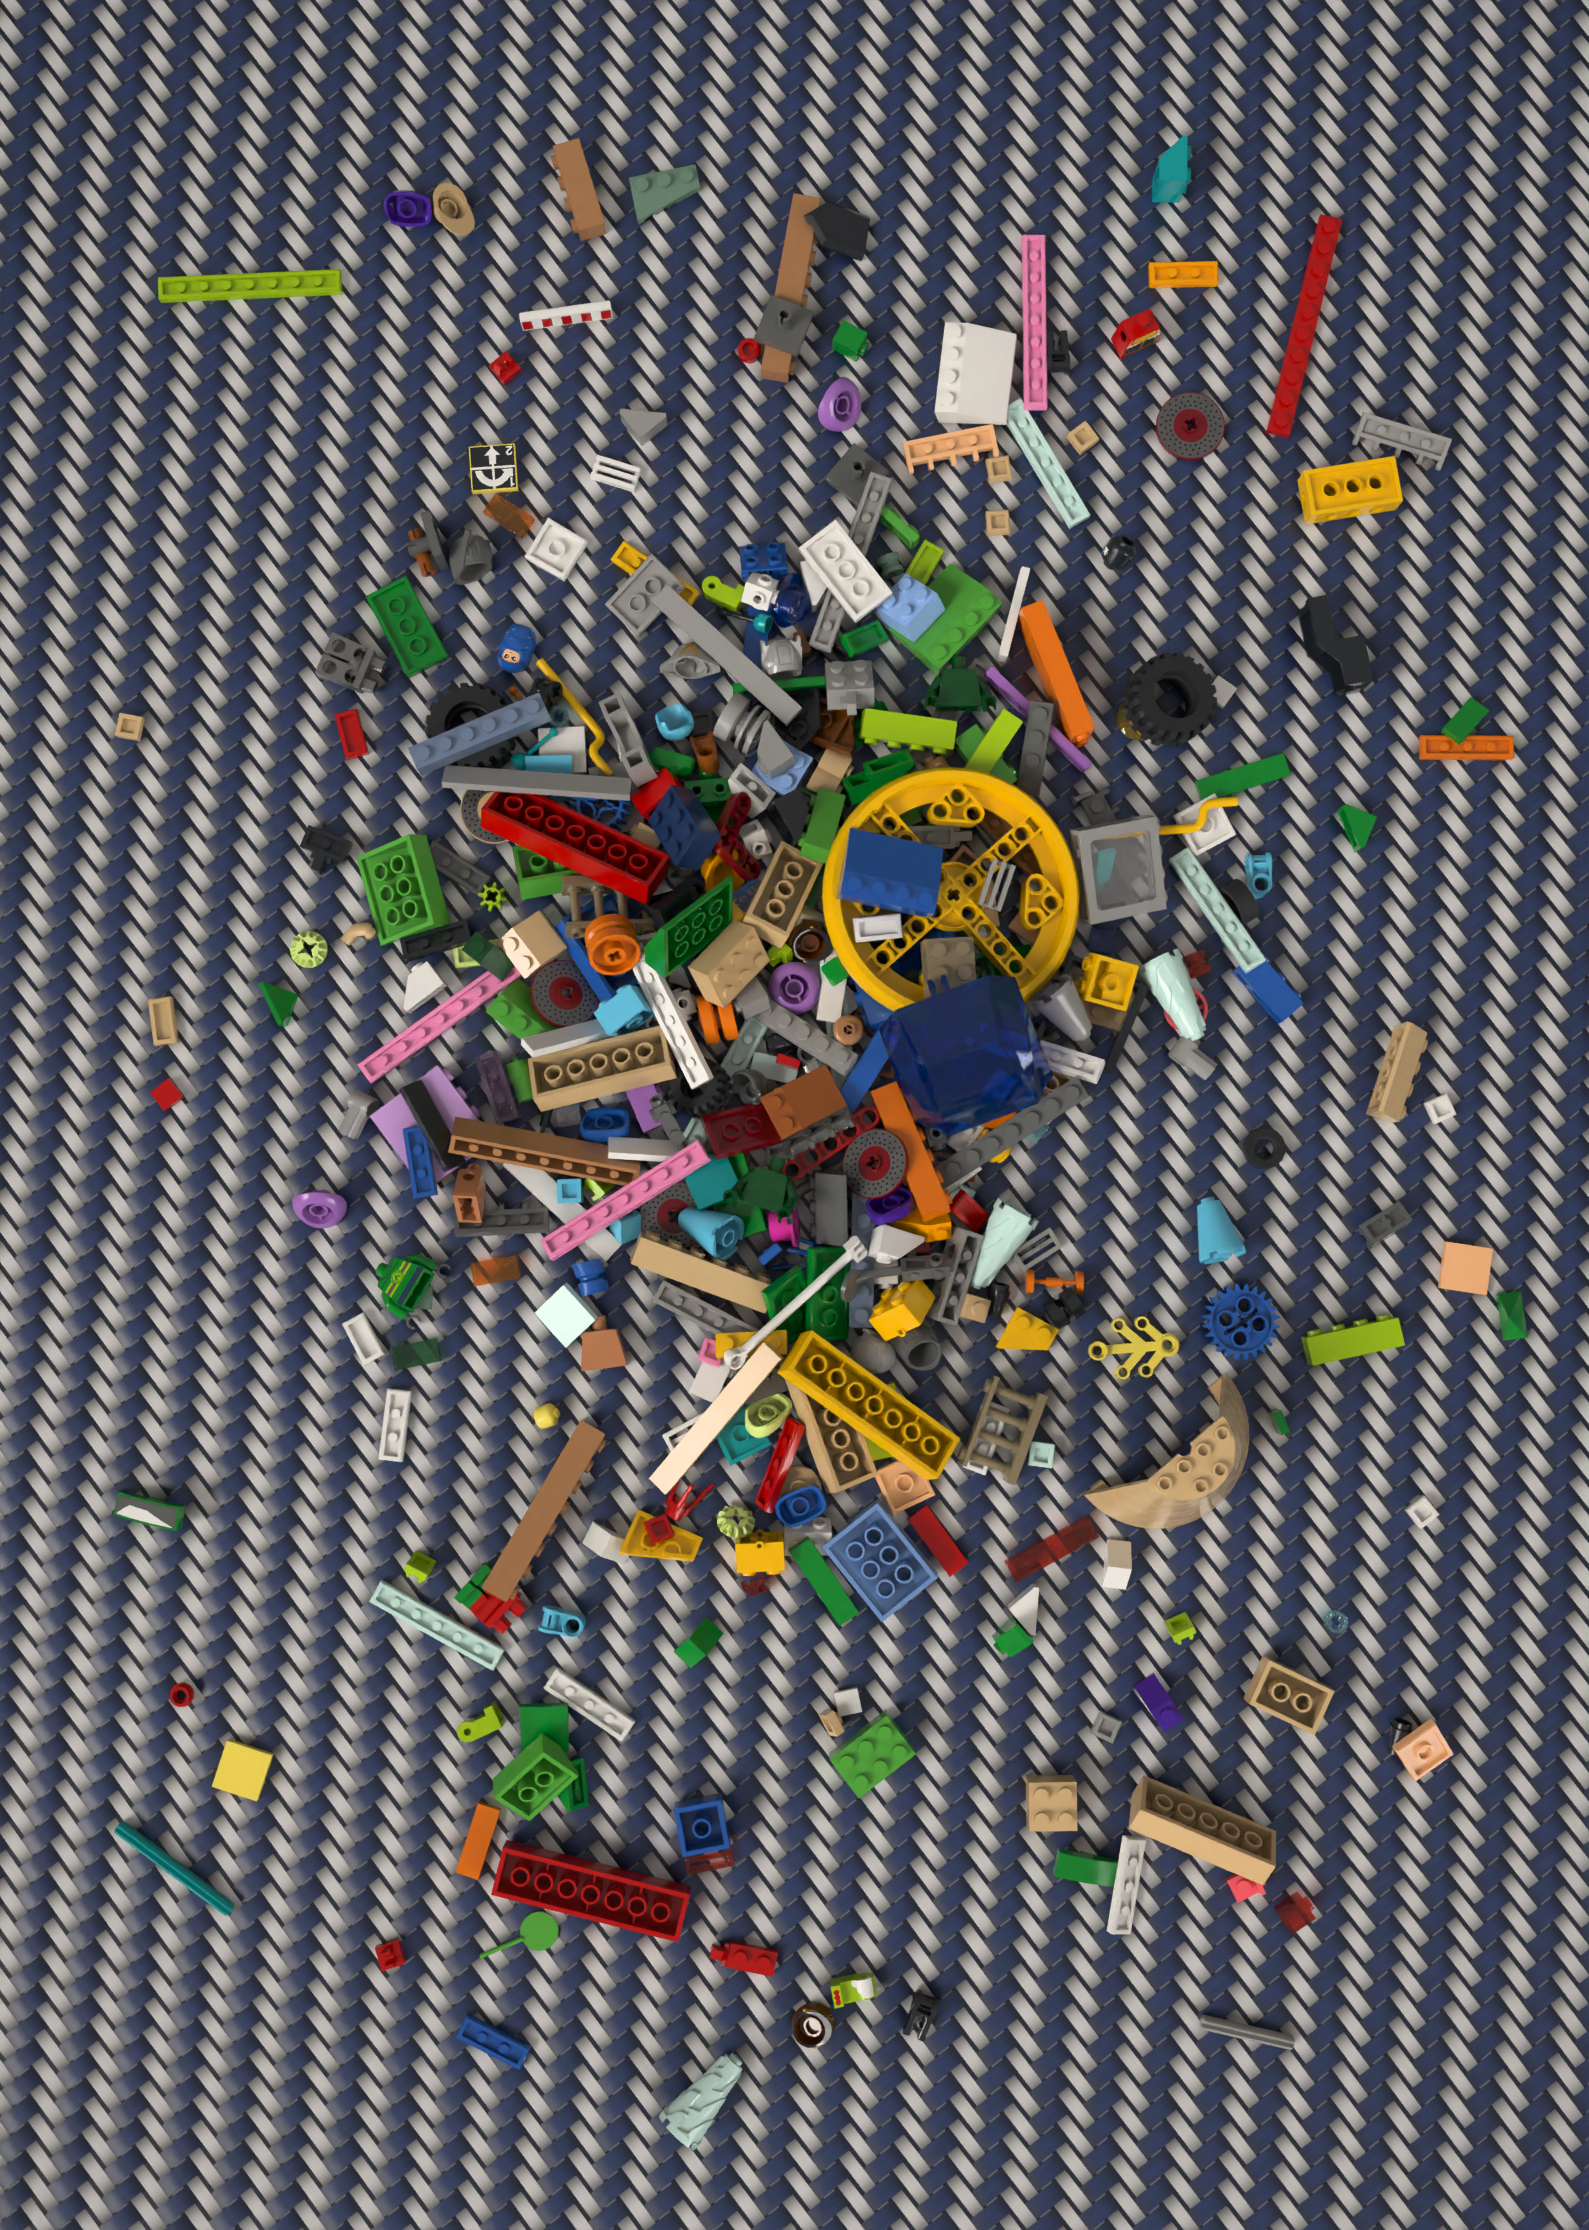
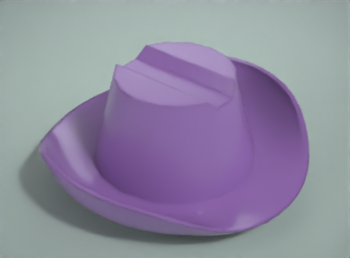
[818,377,861,432]
[768,962,821,1015]
[292,1189,347,1228]

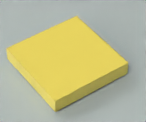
[212,1739,274,1801]

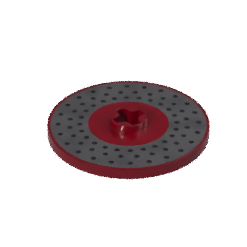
[1156,392,1225,461]
[530,960,599,1028]
[842,1129,909,1199]
[639,1181,709,1249]

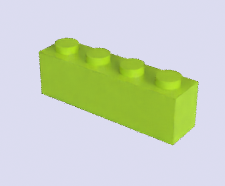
[859,708,957,755]
[1301,1314,1405,1366]

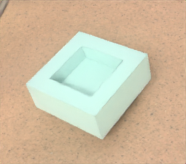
[1027,1441,1055,1468]

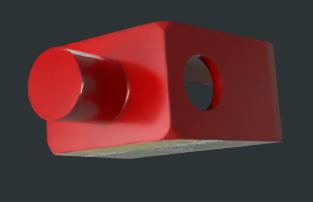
[1111,309,1160,359]

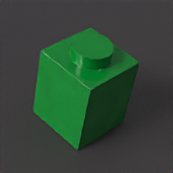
[832,320,869,362]

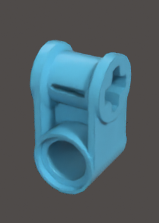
[1245,852,1273,899]
[538,1605,586,1637]

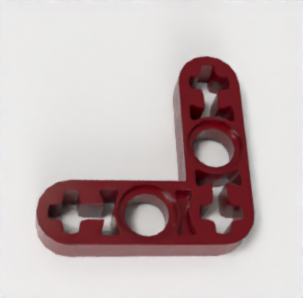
[713,792,761,880]

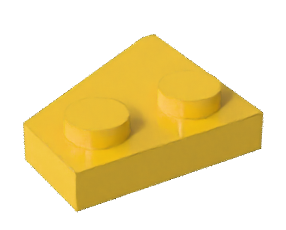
[995,1307,1059,1350]

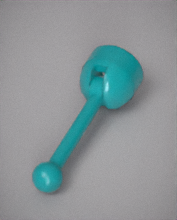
[510,727,558,771]

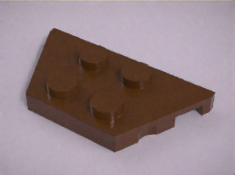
[774,697,856,758]

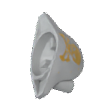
[660,642,721,679]

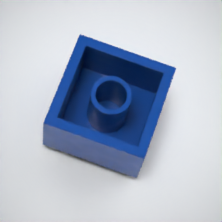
[674,1793,731,1857]

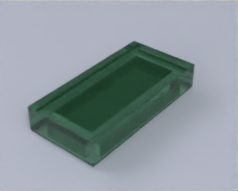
[390,1338,442,1371]

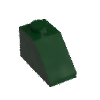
[462,932,515,982]

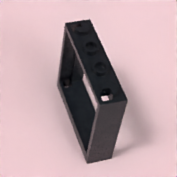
[1030,954,1149,1075]

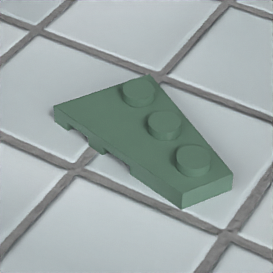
[629,164,700,225]

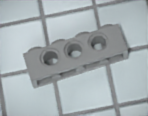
[926,1226,984,1326]

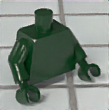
[924,656,996,712]
[723,1156,799,1225]

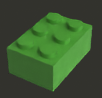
[829,1709,916,1798]

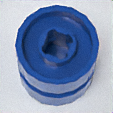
[572,1258,610,1297]

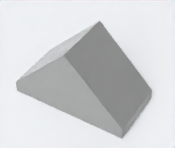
[620,409,667,446]

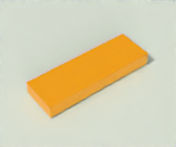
[1148,261,1218,288]

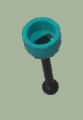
[719,607,773,634]

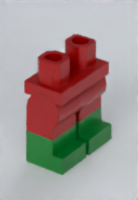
[454,1561,528,1634]

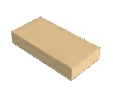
[148,996,179,1046]

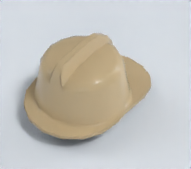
[433,183,475,235]

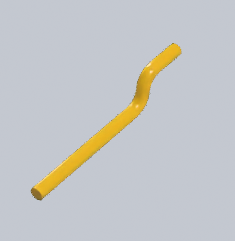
[536,658,614,777]
[1099,797,1238,840]

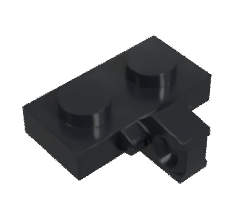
[300,825,353,875]

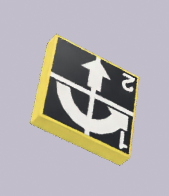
[469,444,518,494]

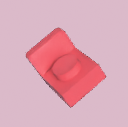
[1225,1874,1266,1903]

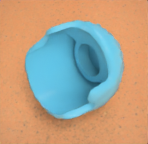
[655,704,694,741]

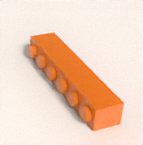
[870,1081,952,1222]

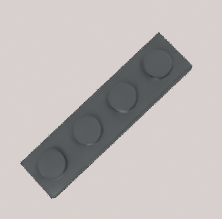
[1017,700,1055,797]

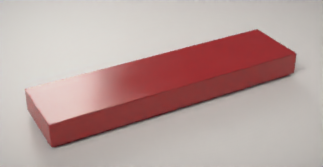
[755,1416,806,1513]

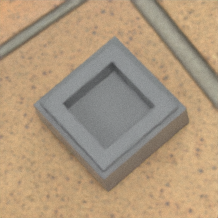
[1090,1710,1122,1744]

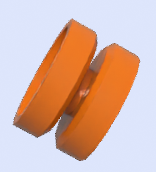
[584,914,641,975]
[696,994,739,1046]

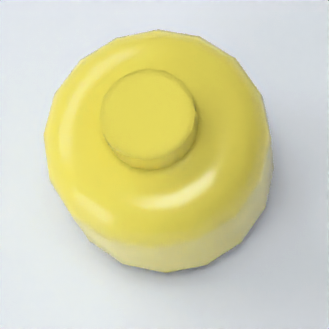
[534,1403,560,1429]

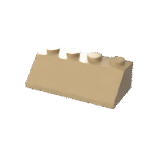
[1366,1021,1428,1123]

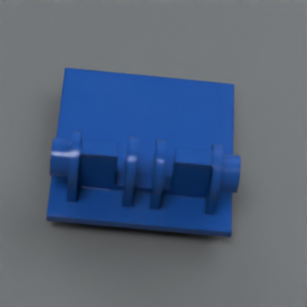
[739,542,788,580]

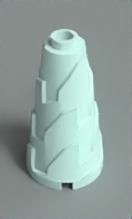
[1137,949,1206,1042]
[969,1198,1039,1290]
[659,2052,743,2150]

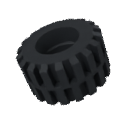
[668,1057,733,1120]

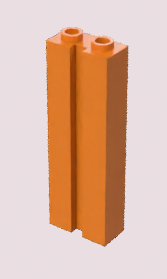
[1017,600,1095,748]

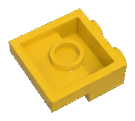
[1076,953,1139,1012]

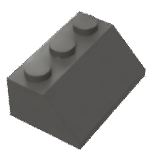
[809,1169,848,1246]

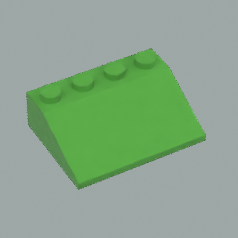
[888,563,1003,676]
[356,834,451,945]

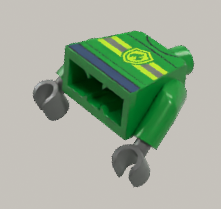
[376,1254,451,1329]

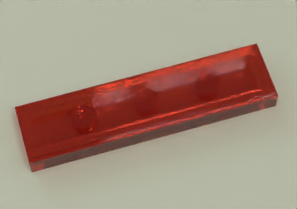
[1004,1516,1099,1583]

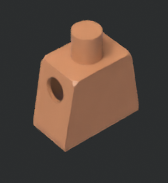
[453,1164,486,1223]
[581,1315,628,1371]

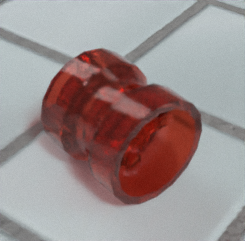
[1183,949,1213,979]

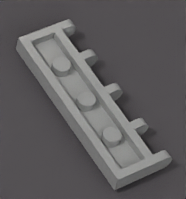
[1352,412,1452,471]

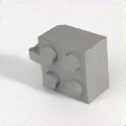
[825,660,874,715]

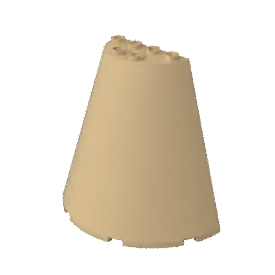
[1084,1372,1249,1529]

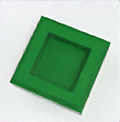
[1268,1408,1290,1435]

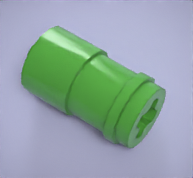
[505,1057,533,1103]

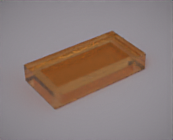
[483,493,535,539]
[470,1255,521,1286]

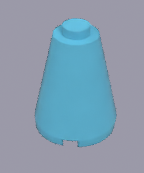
[1197,1197,1246,1264]
[678,1207,744,1260]

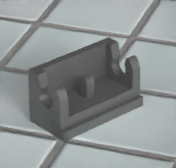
[1359,1201,1413,1250]

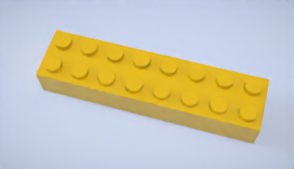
[777,1330,960,1480]

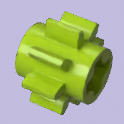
[478,883,507,912]

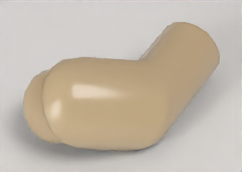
[340,922,376,946]

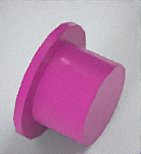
[769,1205,801,1247]

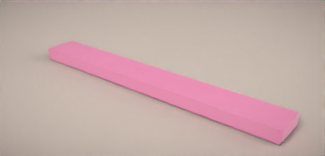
[1022,235,1047,410]
[358,967,522,1084]
[540,1140,711,1261]

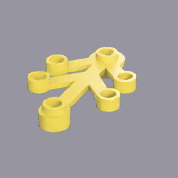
[1088,1316,1180,1379]

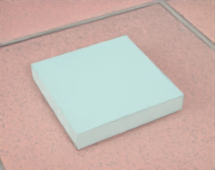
[535,1283,598,1348]

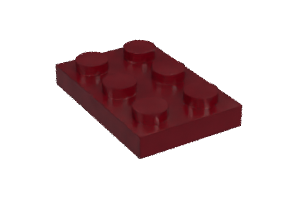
[701,1102,783,1160]

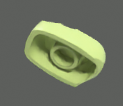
[745,1393,792,1438]

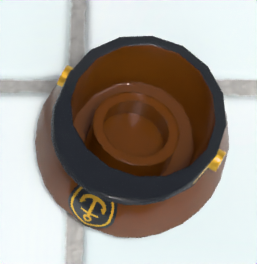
[788,921,833,962]
[791,2003,835,2049]

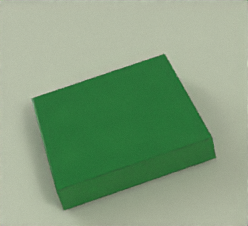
[520,1703,570,1752]

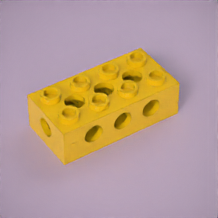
[1297,456,1403,525]

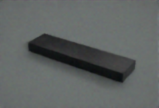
[399,1079,466,1172]

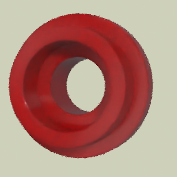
[170,1682,194,1707]

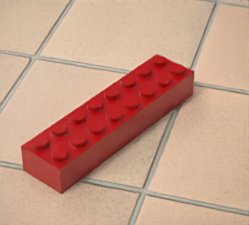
[481,791,670,904]
[491,1840,691,1942]

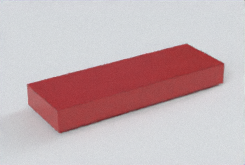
[907,1505,968,1577]

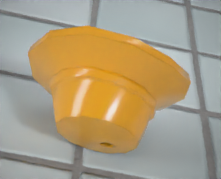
[701,849,748,893]

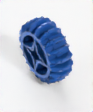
[569,774,633,831]

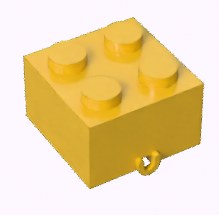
[869,1280,936,1341]
[735,1529,785,1576]

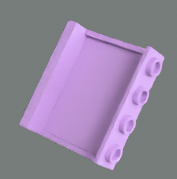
[370,1065,482,1184]

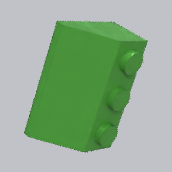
[512,845,582,900]
[486,978,561,1040]
[493,1733,579,1821]

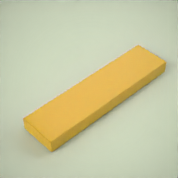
[611,541,700,606]

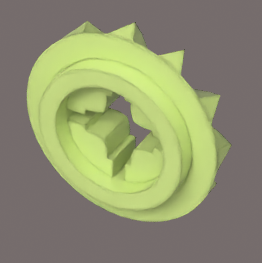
[289,930,328,968]
[717,1504,755,1538]

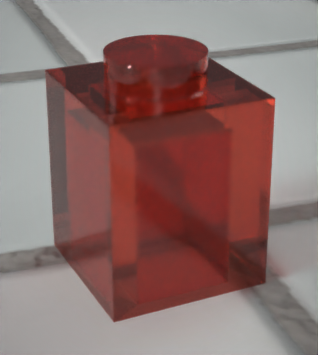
[1274,1891,1316,1935]

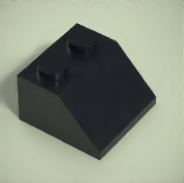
[768,788,809,848]

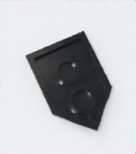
[804,201,870,261]
[775,687,821,751]

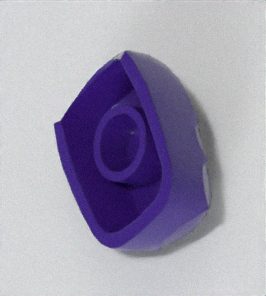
[384,190,433,227]
[865,1186,916,1226]

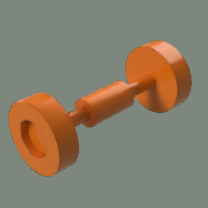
[1025,1270,1084,1295]

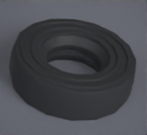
[1243,1127,1286,1169]

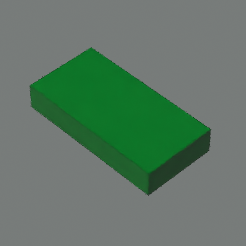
[839,620,889,658]
[1441,697,1490,745]

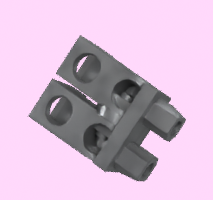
[315,632,387,694]

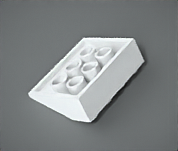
[935,322,1017,425]

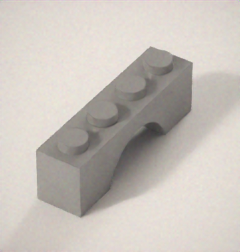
[598,692,658,787]

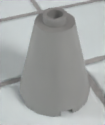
[1031,974,1092,1041]

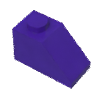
[1133,1673,1184,1732]

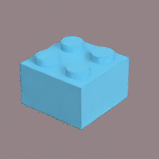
[593,985,655,1037]

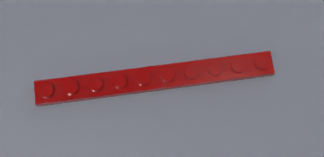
[1266,214,1342,439]

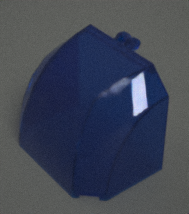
[879,974,1053,1136]

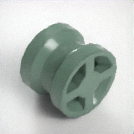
[876,552,904,579]

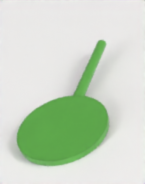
[480,1911,559,1958]

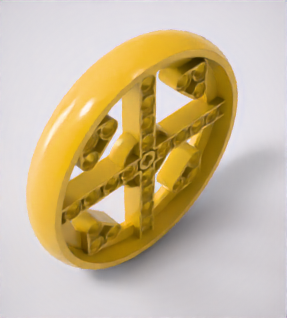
[822,767,1080,1023]

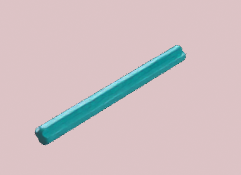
[114,1821,234,1916]

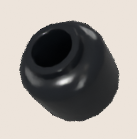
[1101,534,1136,570]

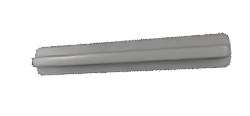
[1200,2015,1295,2050]

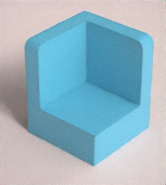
[557,1179,584,1203]
[609,1209,641,1245]

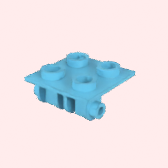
[525,755,573,801]

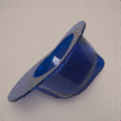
[773,572,809,628]

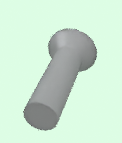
[1071,791,1093,805]

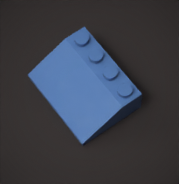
[822,1498,938,1622]

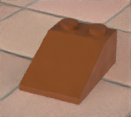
[760,1064,848,1140]

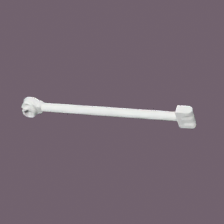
[724,1236,868,1370]

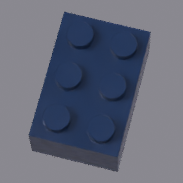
[648,785,721,871]

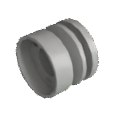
[713,692,772,755]

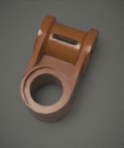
[689,731,720,774]

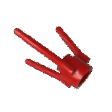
[664,1480,714,1521]

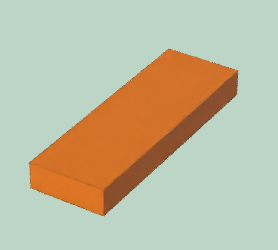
[455,1801,501,1880]

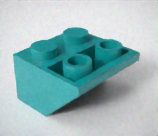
[1152,136,1191,203]

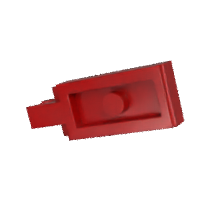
[710,1940,778,1977]

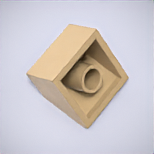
[497,910,568,979]

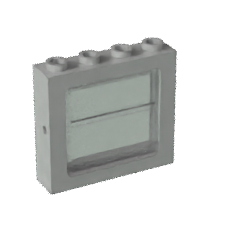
[1070,815,1168,925]

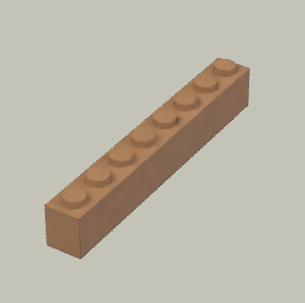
[761,193,821,383]
[448,1116,641,1186]
[481,1420,607,1602]

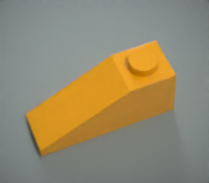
[876,1207,951,1242]

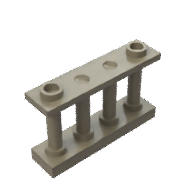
[561,875,658,939]
[958,1374,1048,1485]

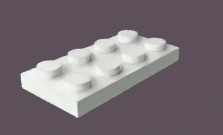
[799,520,893,623]

